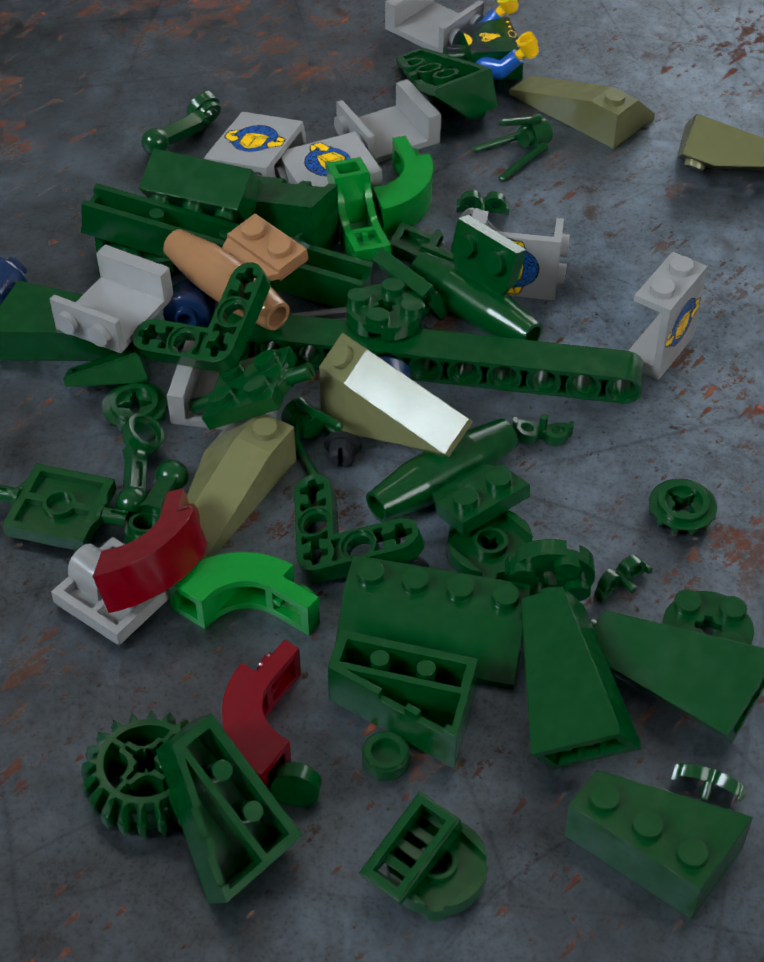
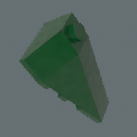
[396,47,498,119]

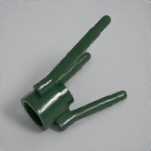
[473,114,553,182]
[281,397,362,475]

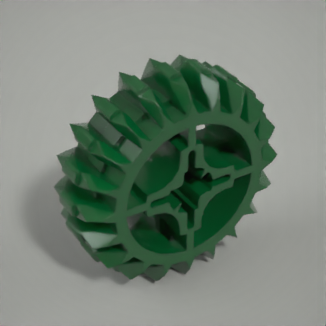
[81,710,189,840]

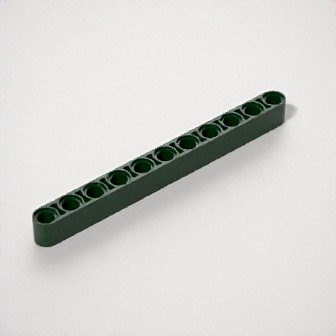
[223,313,643,404]

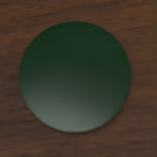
[362,731,410,781]
[270,762,322,807]

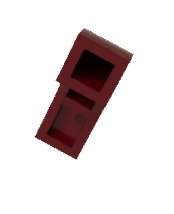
[93,488,208,613]
[222,640,301,792]

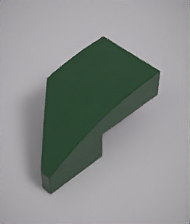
[390,222,454,263]

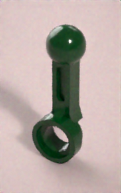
[141,91,221,155]
[116,413,165,516]
[124,459,189,544]

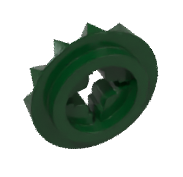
[102,382,168,434]
[649,479,717,536]

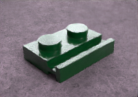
[372,247,449,321]

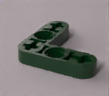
[132,262,271,372]
[294,474,425,583]

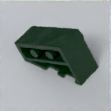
[139,148,263,224]
[254,176,339,250]
[328,630,478,769]
[156,713,303,903]
[564,770,753,919]

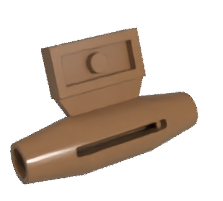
[163,214,309,331]

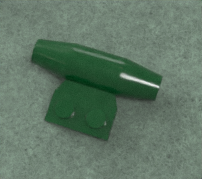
[410,215,543,341]
[366,419,530,536]

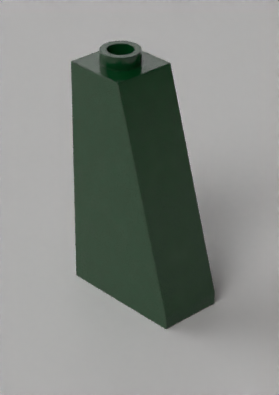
[0,280,150,361]
[521,586,641,770]
[591,610,764,744]

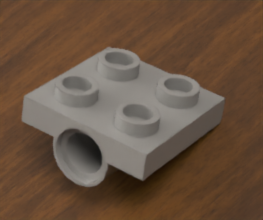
[51,537,169,646]

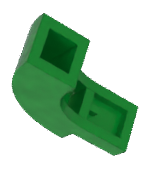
[372,136,433,237]
[326,157,392,264]
[168,552,320,636]

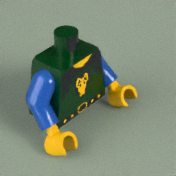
[444,0,539,80]

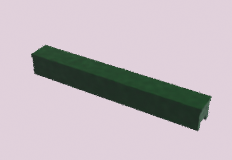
[80,183,373,308]

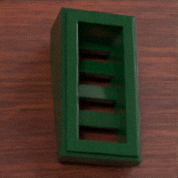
[63,346,151,387]
[359,791,463,905]

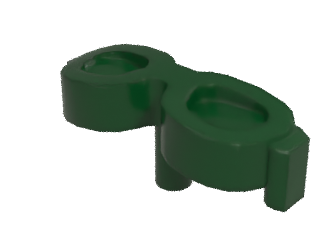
[456,190,510,216]
[512,414,574,446]
[594,555,653,605]
[671,763,746,804]

